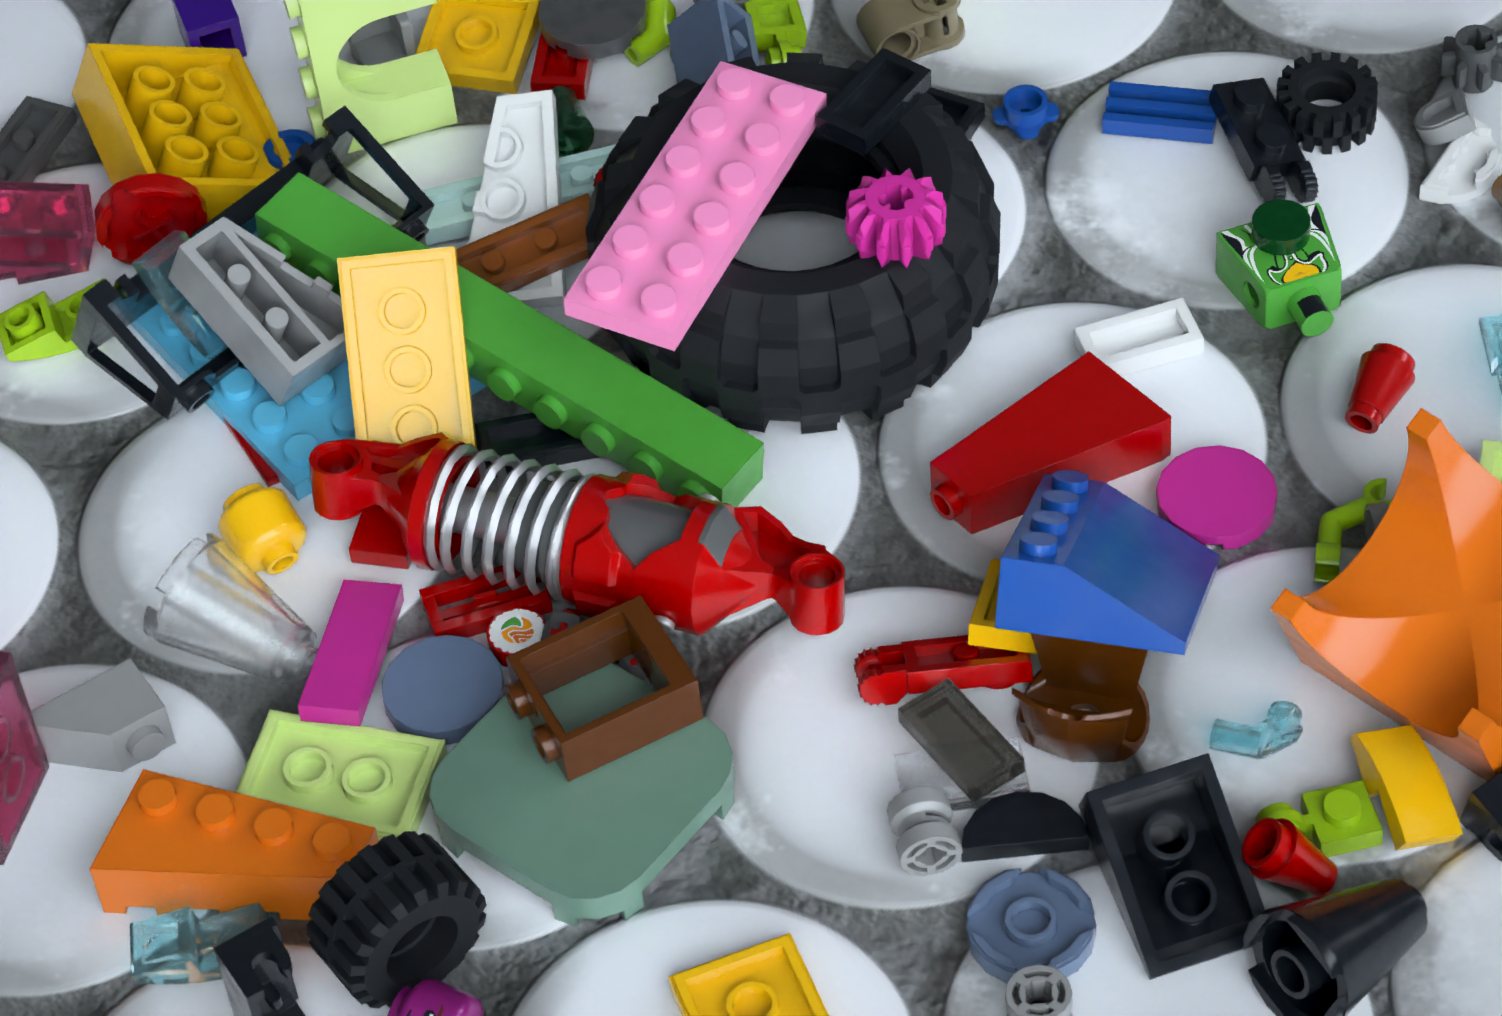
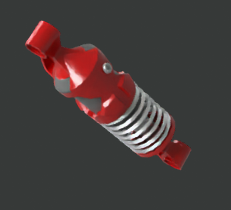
[309,432,845,636]

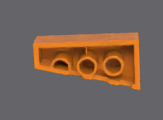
[89,769,378,920]

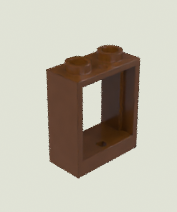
[504,595,703,782]

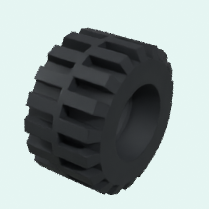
[306,831,487,1008]

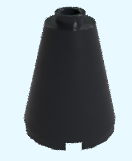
[1243,878,1427,1016]

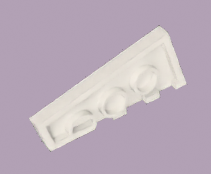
[465,90,567,308]

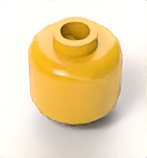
[218,483,307,575]

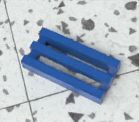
[1102,81,1217,144]

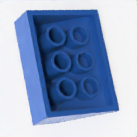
[995,470,1220,655]

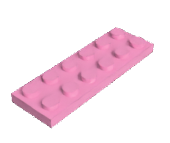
[563,61,827,351]

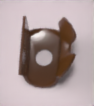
[1011,633,1150,762]

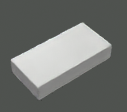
[1074,298,1204,376]

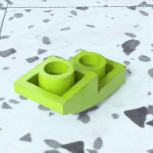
[0,278,104,362]

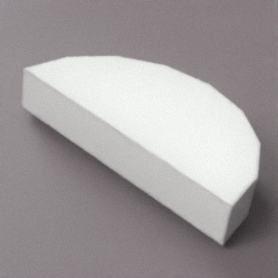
[1419,118,1502,204]

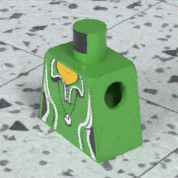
[1216,203,1342,337]

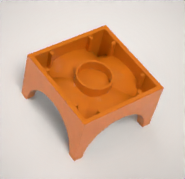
[1270,408,1502,781]

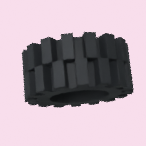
[1276,52,1378,154]

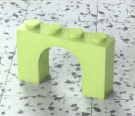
[283,0,458,154]

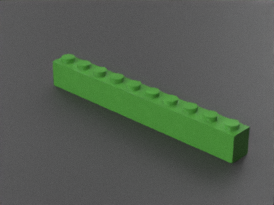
[255,172,764,507]

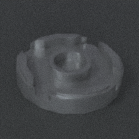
[538,0,647,59]

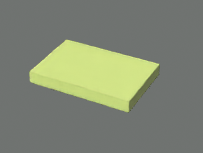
[235,709,448,841]

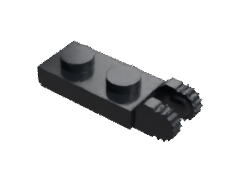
[1209,77,1319,203]

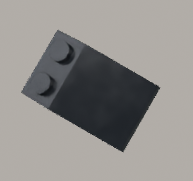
[1078,753,1265,980]

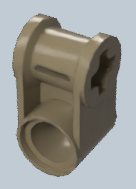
[856,0,965,61]

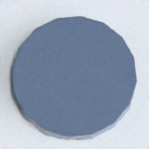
[381,635,504,745]
[966,867,1096,984]

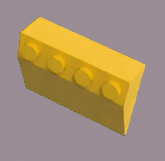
[72,43,291,222]

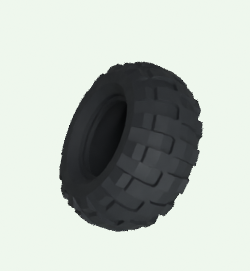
[586,52,1001,434]

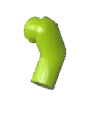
[624,0,677,67]

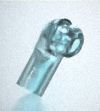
[1209,701,1303,760]

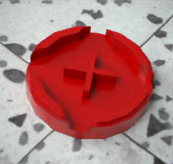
[94,173,207,267]

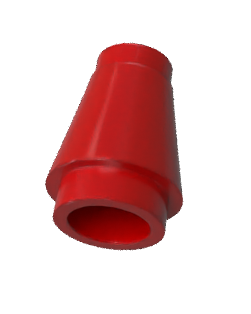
[1345,343,1416,434]
[1242,818,1338,896]

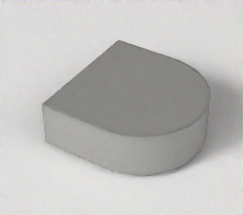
[1413,88,1477,146]

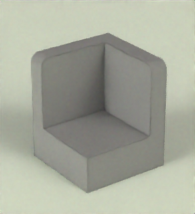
[348,12,416,65]

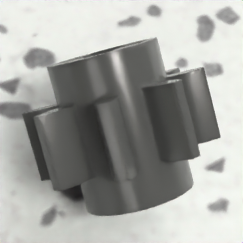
[1440,25,1502,94]

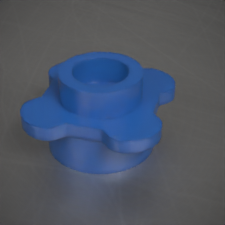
[993,85,1059,139]

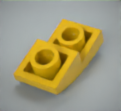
[1350,725,1463,851]

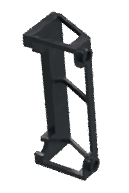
[71,105,434,420]

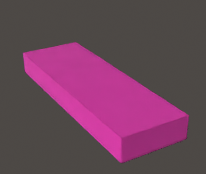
[298,580,404,726]

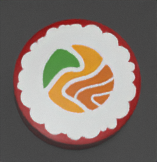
[486,607,546,667]

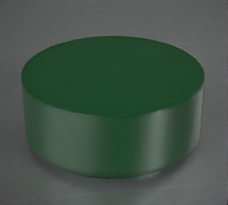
[1252,199,1311,255]

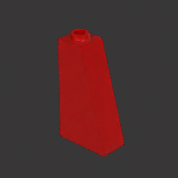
[930,351,1171,534]

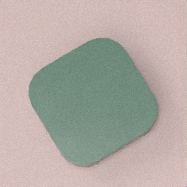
[429,663,735,927]

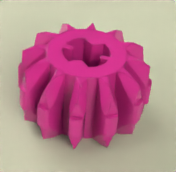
[845,168,946,268]

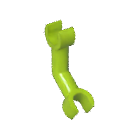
[1314,478,1393,583]

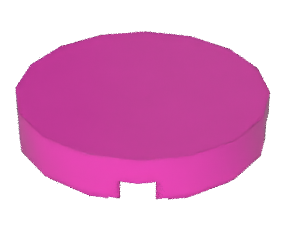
[1156,445,1278,550]

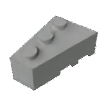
[168,216,347,406]

